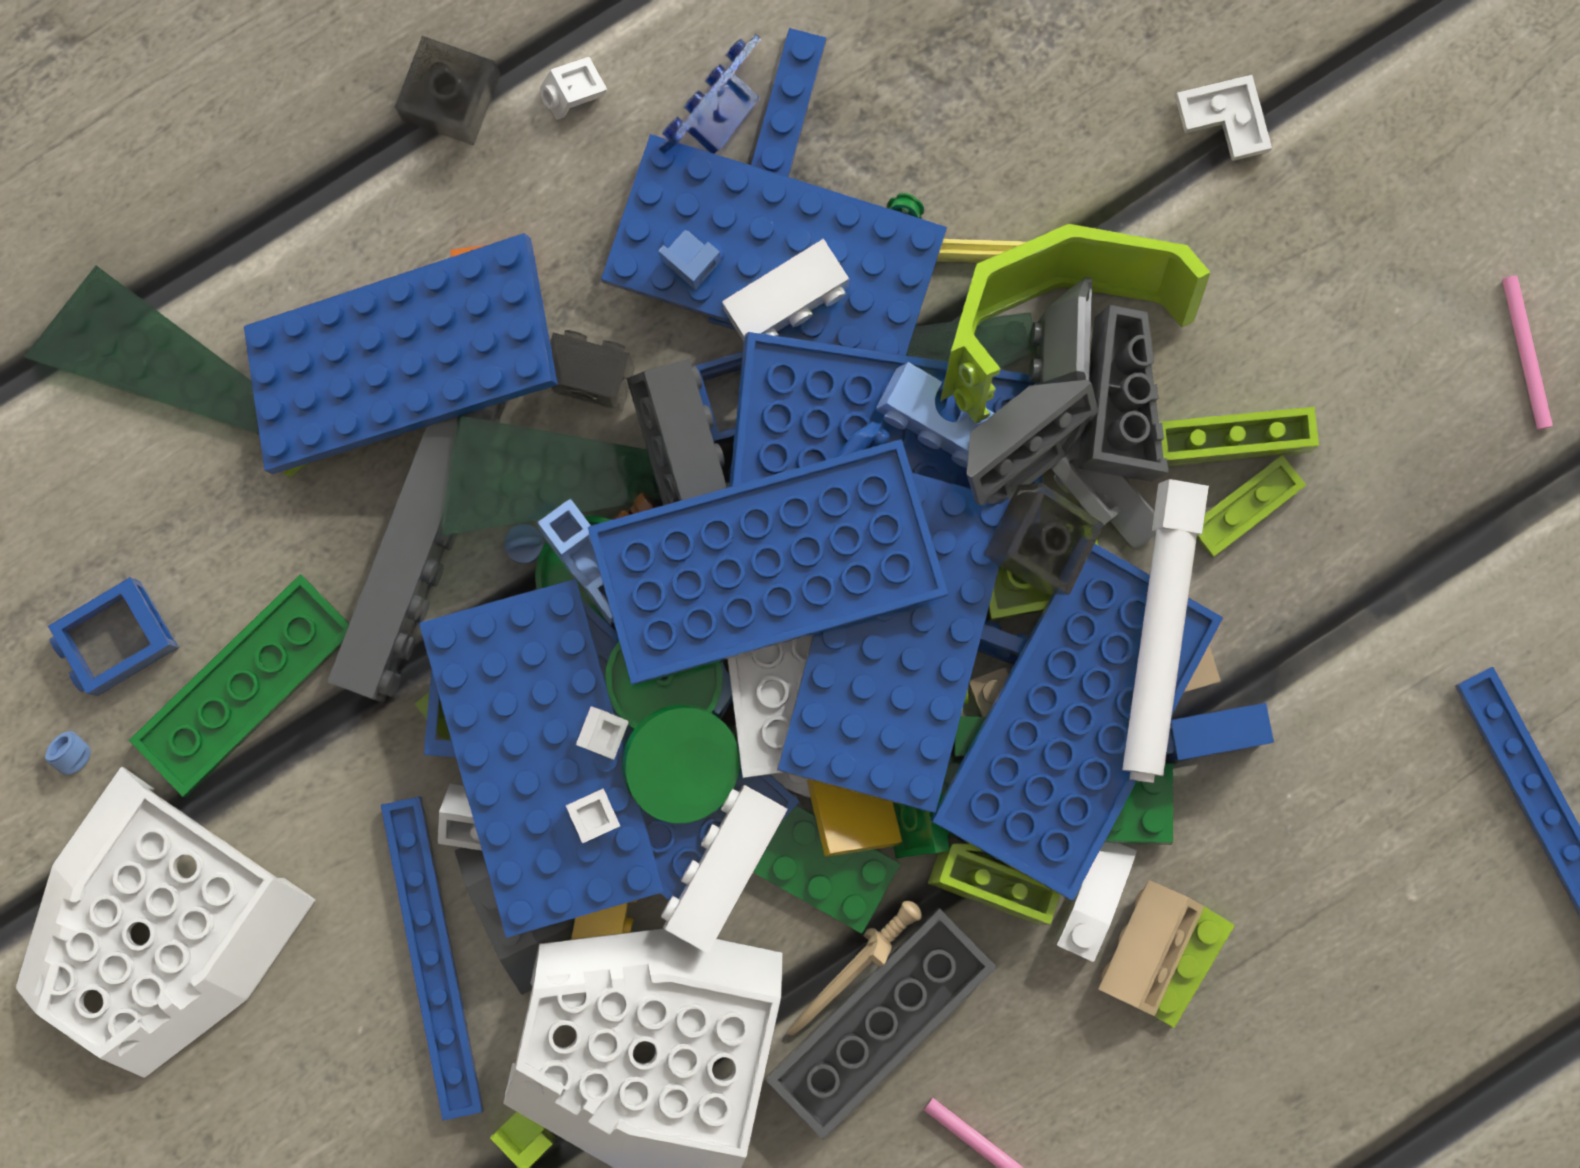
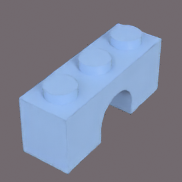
[875,362,994,468]
[538,499,614,626]

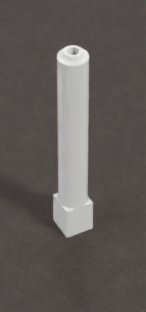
[1122,479,1209,783]

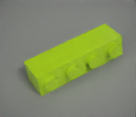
[1159,406,1319,467]

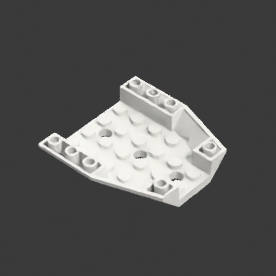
[16,767,316,1078]
[503,928,783,1168]

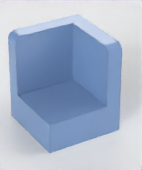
[658,230,721,290]

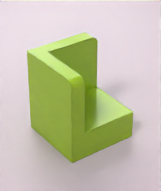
[490,1112,557,1168]

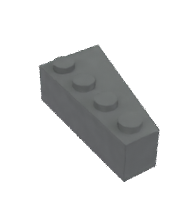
[1077,305,1168,482]

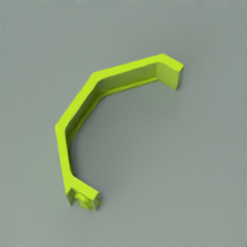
[940,224,1211,424]

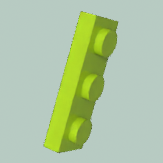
[1196,455,1307,558]
[1155,904,1235,1028]

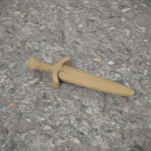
[787,901,921,1037]

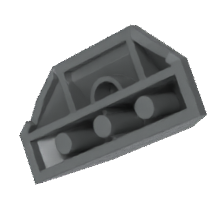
[1029,277,1093,432]
[967,380,1098,506]
[455,847,575,995]

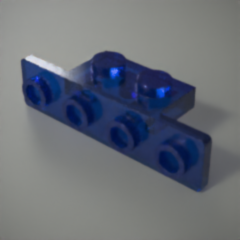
[658,33,761,154]

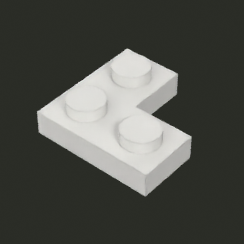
[1175,75,1272,161]

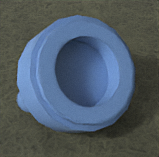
[504,524,544,564]
[45,731,91,775]

